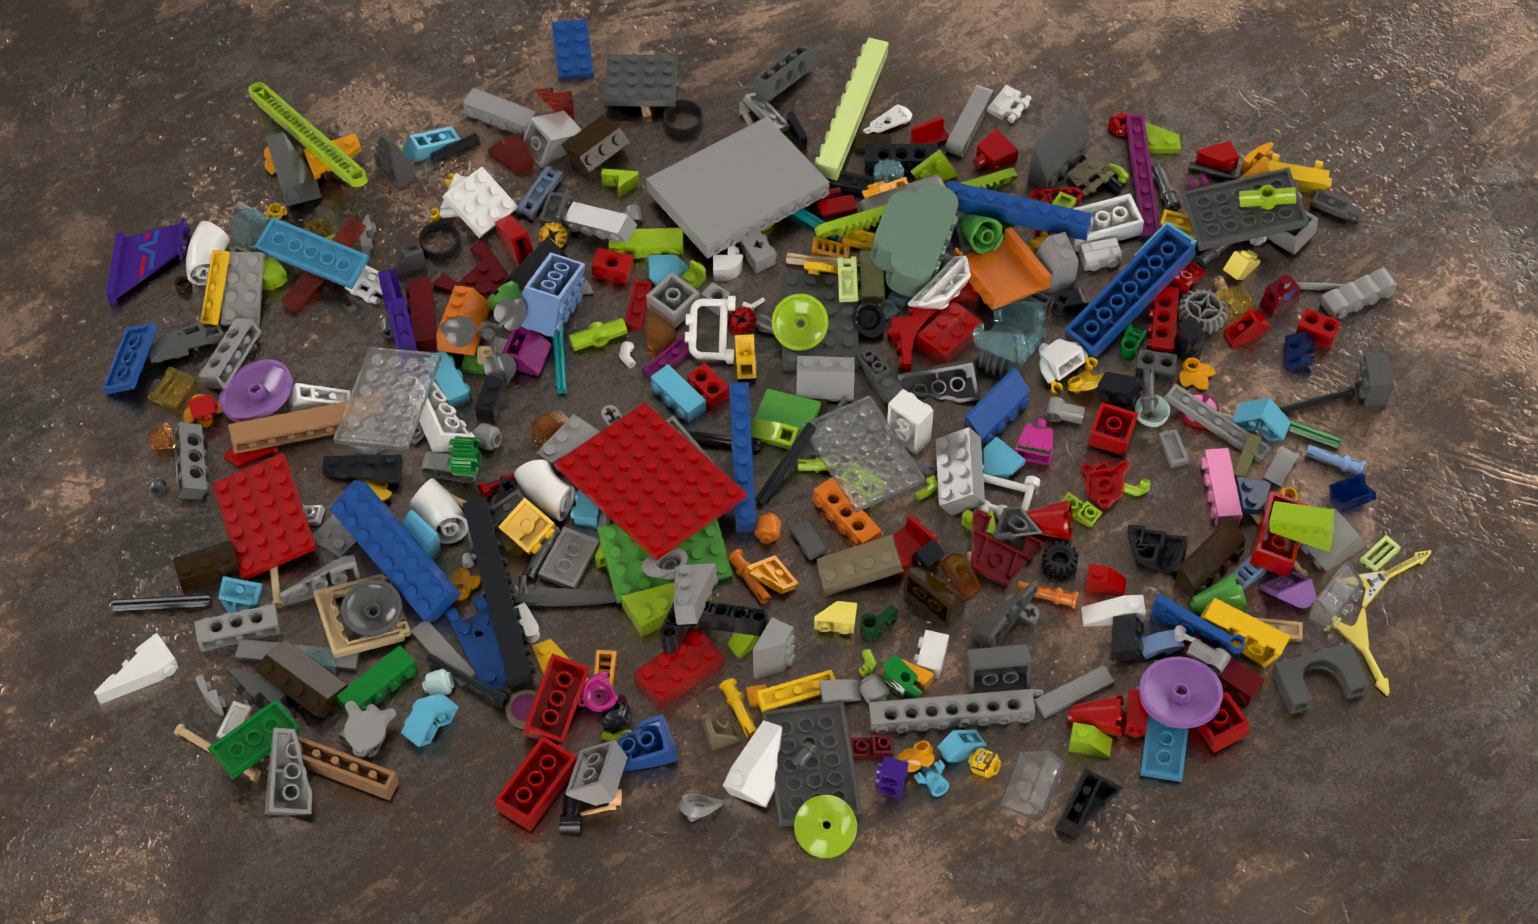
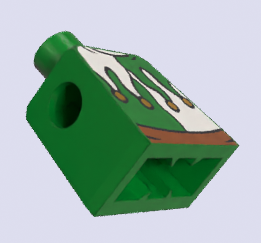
[878,654,923,700]

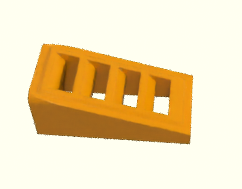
[812,237,850,259]
[594,650,618,689]
[901,659,935,693]

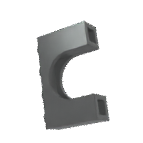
[1272,643,1370,714]

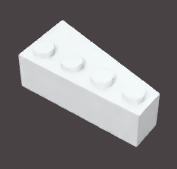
[409,381,475,453]

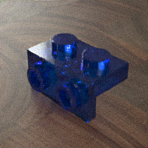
[1284,331,1316,373]
[1329,473,1376,512]

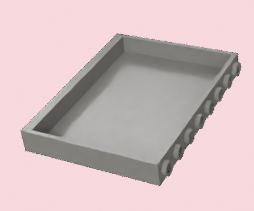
[646,117,829,258]

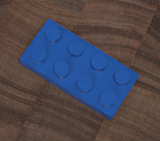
[552,19,594,81]
[102,323,158,394]

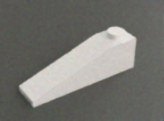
[94,633,179,704]
[723,720,782,808]

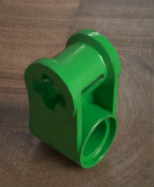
[1119,324,1148,361]

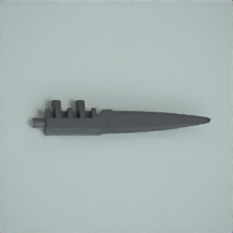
[481,575,616,606]

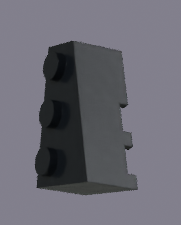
[509,237,568,291]
[1055,768,1123,838]

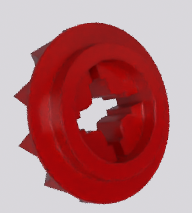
[1108,111,1130,136]
[727,305,757,335]

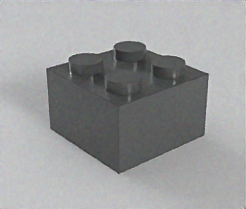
[1356,352,1394,406]

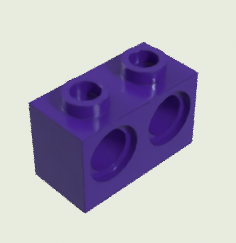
[875,756,909,798]

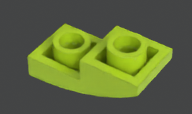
[1061,492,1103,527]

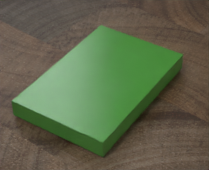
[754,389,821,431]

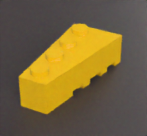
[1200,598,1291,668]

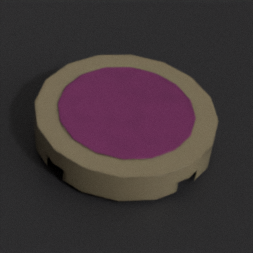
[505,690,537,729]

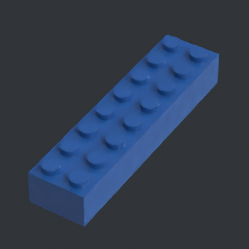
[1065,225,1195,358]
[329,480,462,622]

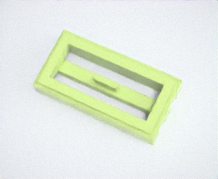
[1359,535,1401,572]

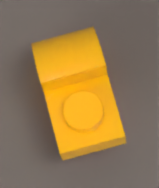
[735,334,756,379]

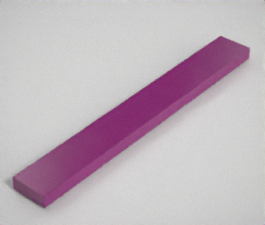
[1126,114,1160,240]

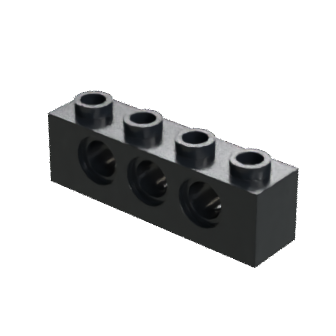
[864,143,937,173]

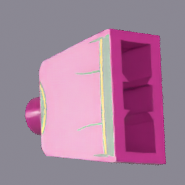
[1015,419,1053,466]

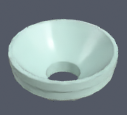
[1135,395,1170,427]

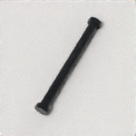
[1188,160,1240,181]
[1279,386,1355,414]

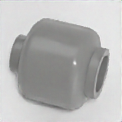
[472,423,502,451]
[859,674,890,704]

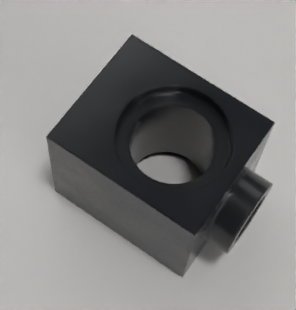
[911,539,946,570]

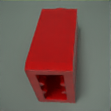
[494,214,533,266]

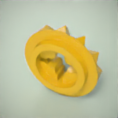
[538,222,567,248]

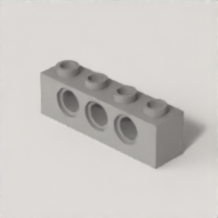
[199,318,262,390]
[194,604,281,652]

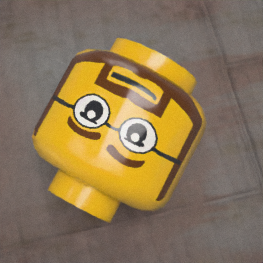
[968,748,1001,778]

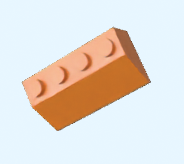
[436,285,491,356]

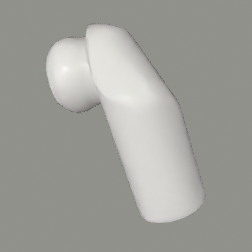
[619,341,636,368]

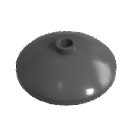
[341,579,402,637]

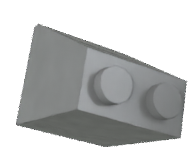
[521,111,581,168]
[1035,232,1079,295]
[1299,508,1366,572]

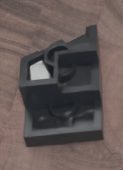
[1128,525,1189,574]

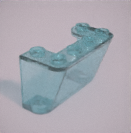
[973,301,1047,366]

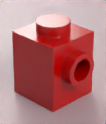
[187,393,219,422]

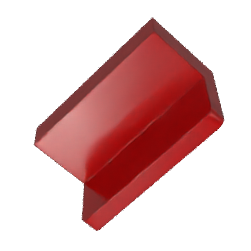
[910,116,949,147]

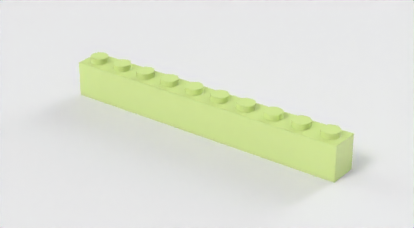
[814,37,889,181]

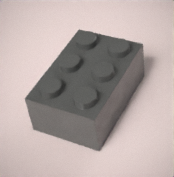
[966,644,1032,694]

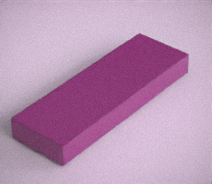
[642,335,691,379]

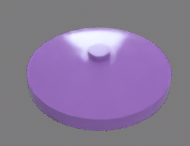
[219,359,293,422]
[1139,657,1223,729]

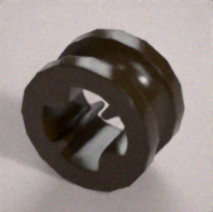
[174,275,192,294]

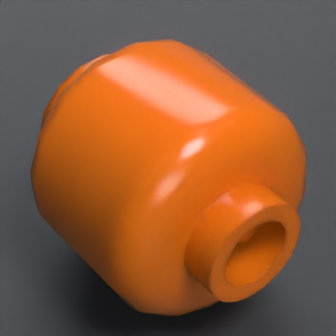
[754,513,782,544]

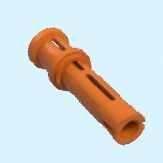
[727,549,771,604]
[1017,581,1079,609]

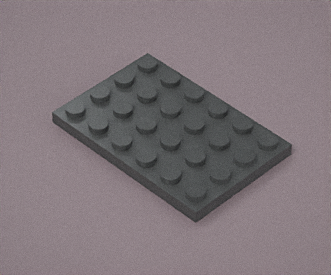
[1181,167,1309,251]
[783,274,859,371]
[762,701,862,827]

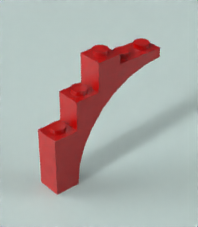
[887,282,979,373]

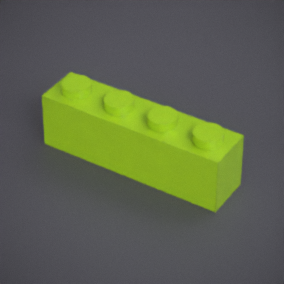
[609,228,684,259]

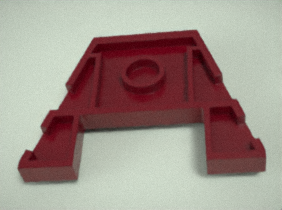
[432,238,511,300]
[971,508,1044,587]

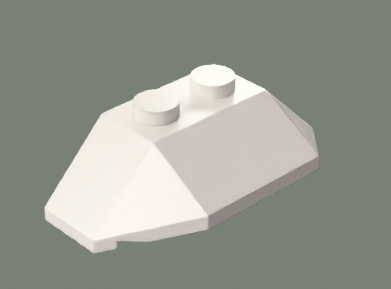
[907,256,971,310]

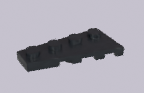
[322,454,402,488]

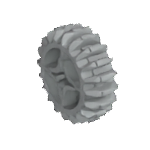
[1177,287,1229,335]

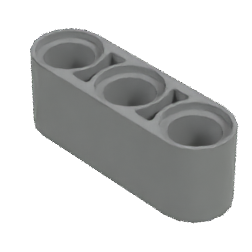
[421,452,479,483]

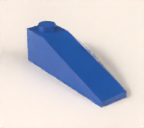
[616,714,678,772]

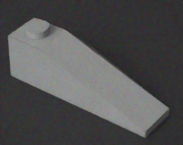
[280,555,360,606]
[265,728,312,816]

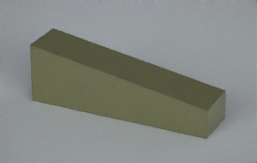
[1234,433,1262,479]

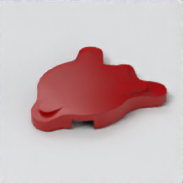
[1081,460,1130,509]

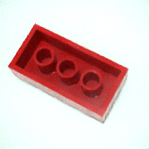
[1249,491,1308,577]
[634,627,724,712]
[522,653,590,747]
[494,736,577,831]

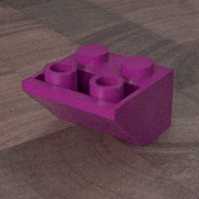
[502,326,552,376]

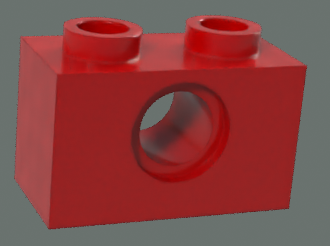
[591,247,634,284]

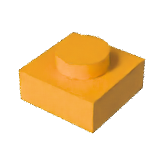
[746,684,767,709]

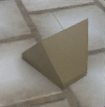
[699,716,742,751]

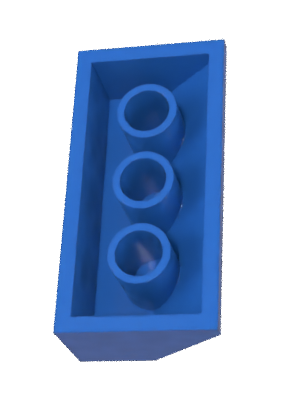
[964,368,1030,448]

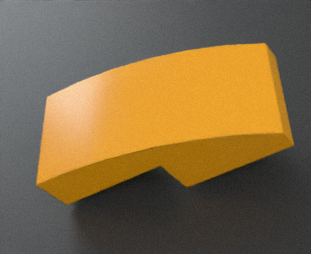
[1240,142,1274,173]

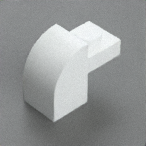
[713,245,743,281]

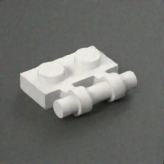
[987,85,1032,123]
[345,265,383,305]

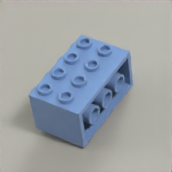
[520,252,585,337]

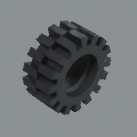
[1041,540,1079,579]

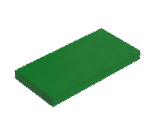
[208,699,301,780]

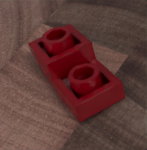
[850,734,894,760]

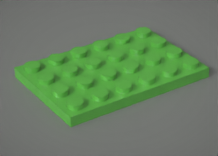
[597,519,733,604]

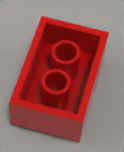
[916,300,982,365]

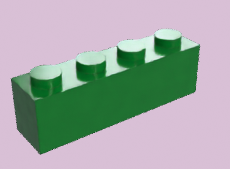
[336,645,417,714]

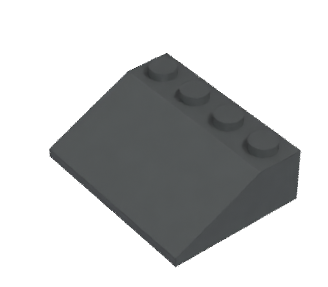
[1028,102,1090,189]

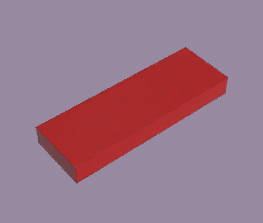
[625,279,653,331]

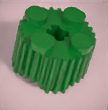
[447,436,482,477]

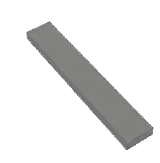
[1164,383,1272,464]
[235,639,360,672]

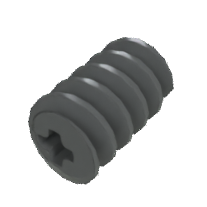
[975,345,1017,378]

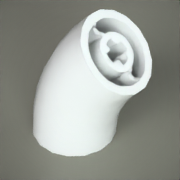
[186,221,230,285]
[514,460,575,521]
[409,478,469,544]

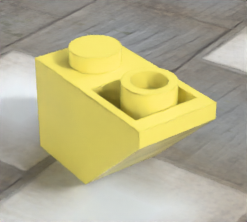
[1223,250,1261,280]
[814,601,857,634]

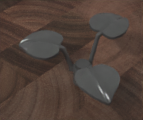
[440,297,526,385]

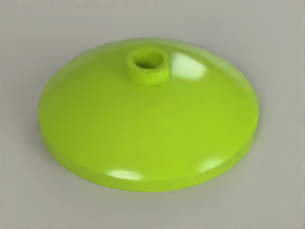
[772,294,829,351]
[794,795,857,859]

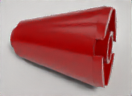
[1025,501,1073,540]
[1068,695,1125,737]

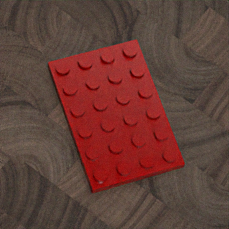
[212,452,317,580]

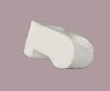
[515,602,540,644]

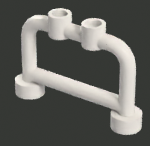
[685,296,736,364]
[975,466,1041,520]

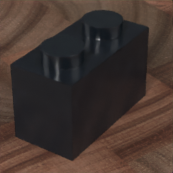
[1174,317,1206,361]
[1096,372,1143,407]
[475,376,507,423]
[1111,614,1144,662]

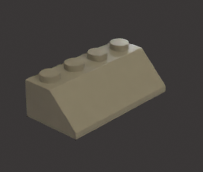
[817,535,904,596]

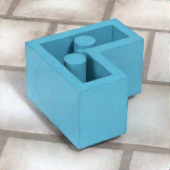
[1232,398,1291,442]
[401,693,459,747]

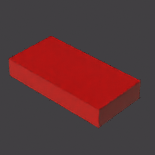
[817,194,857,219]

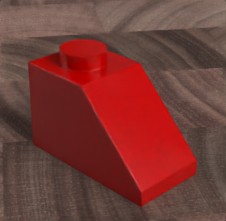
[1195,141,1239,172]
[1223,308,1271,346]
[1085,563,1127,597]

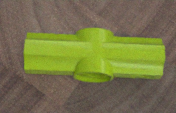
[1239,185,1296,210]
[568,317,627,351]

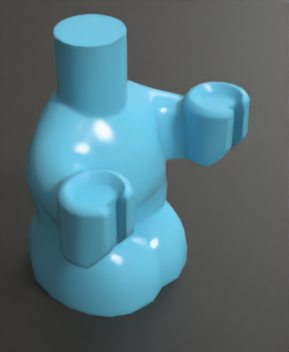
[914,760,949,797]

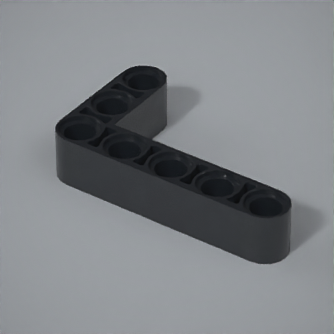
[660,601,769,652]

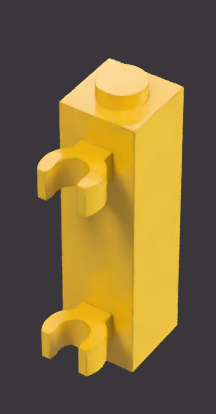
[1268,153,1332,194]

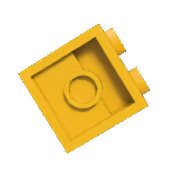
[498,498,555,555]

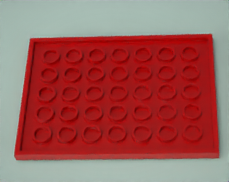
[555,402,747,561]

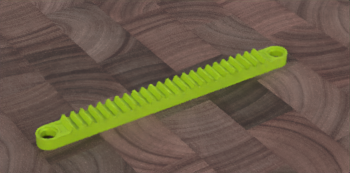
[248,82,368,187]
[815,168,1018,239]

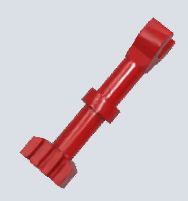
[478,463,525,500]

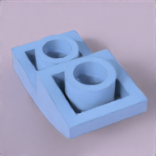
[1141,630,1185,659]

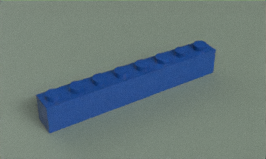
[946,180,1093,241]
[729,382,756,533]

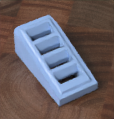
[1232,556,1266,592]

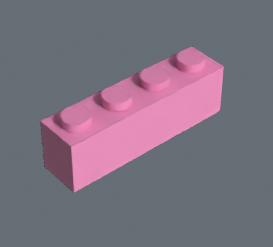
[1201,448,1242,526]

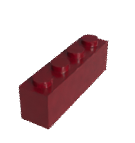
[405,278,437,352]
[1182,635,1265,706]

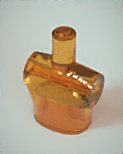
[147,423,174,451]

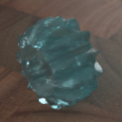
[874,158,904,184]

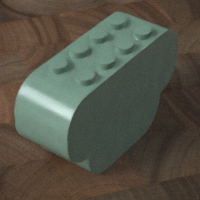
[870,183,958,297]

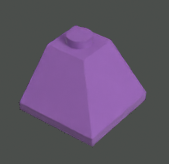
[1258,571,1318,608]

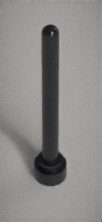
[427,654,511,708]

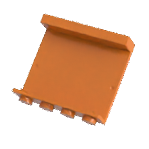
[953,227,1051,310]

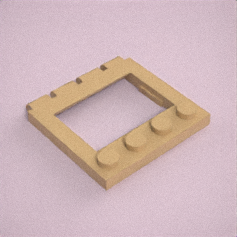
[313,574,411,659]

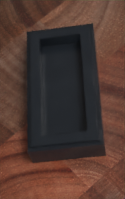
[787,111,807,150]

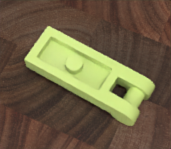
[838,256,858,302]

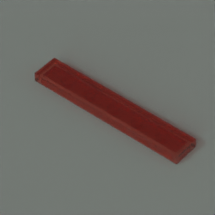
[281,216,367,313]

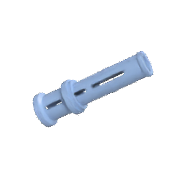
[1305,444,1366,478]

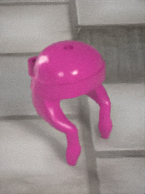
[578,672,619,712]

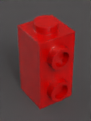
[1124,689,1148,738]

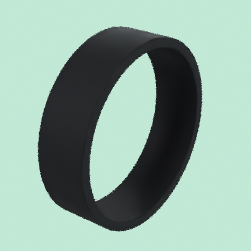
[663,99,703,137]
[419,221,460,261]

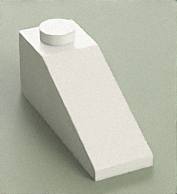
[288,383,351,412]
[1081,595,1146,627]

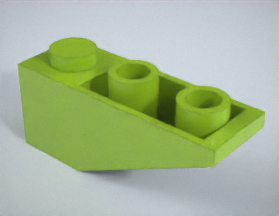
[750,418,801,450]

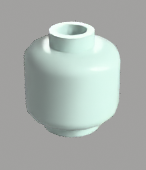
[422,669,454,695]

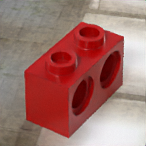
[1295,308,1341,349]
[687,363,730,410]

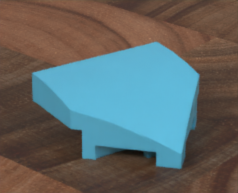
[647,255,689,286]
[982,437,1025,479]
[218,576,263,614]

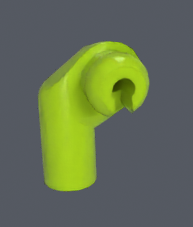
[914,475,938,501]
[859,649,877,677]
[601,728,631,742]

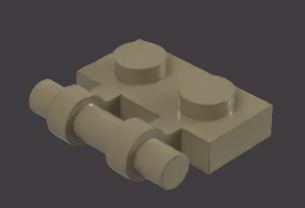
[1067,152,1114,196]

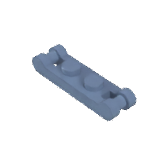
[516,165,564,221]

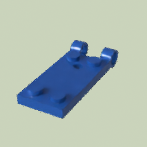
[1150,594,1245,663]
[445,595,508,690]

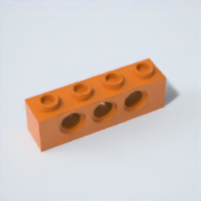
[813,477,882,547]

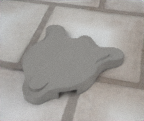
[344,701,396,758]

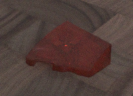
[536,88,574,119]
[488,133,533,173]

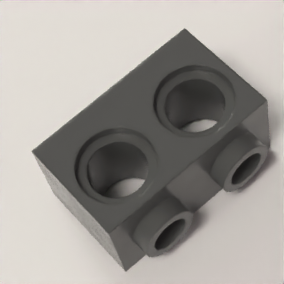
[1135,349,1177,384]

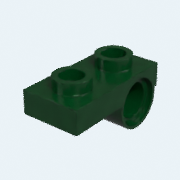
[860,604,898,643]

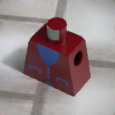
[1259,275,1300,318]

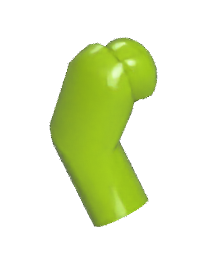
[1107,163,1129,184]
[1124,479,1150,496]

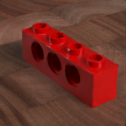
[1146,286,1179,354]

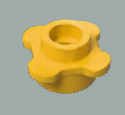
[265,203,287,219]

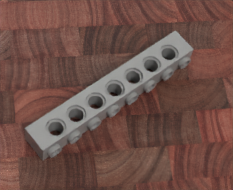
[868,689,1035,735]

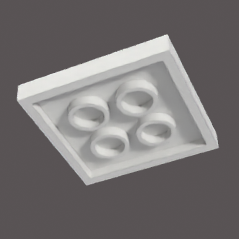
[443,167,518,238]

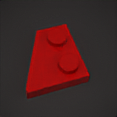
[223,446,278,469]

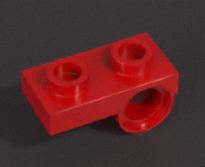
[1170,262,1206,295]

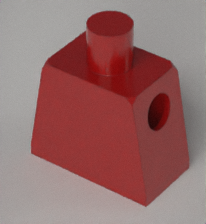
[973,129,1019,172]

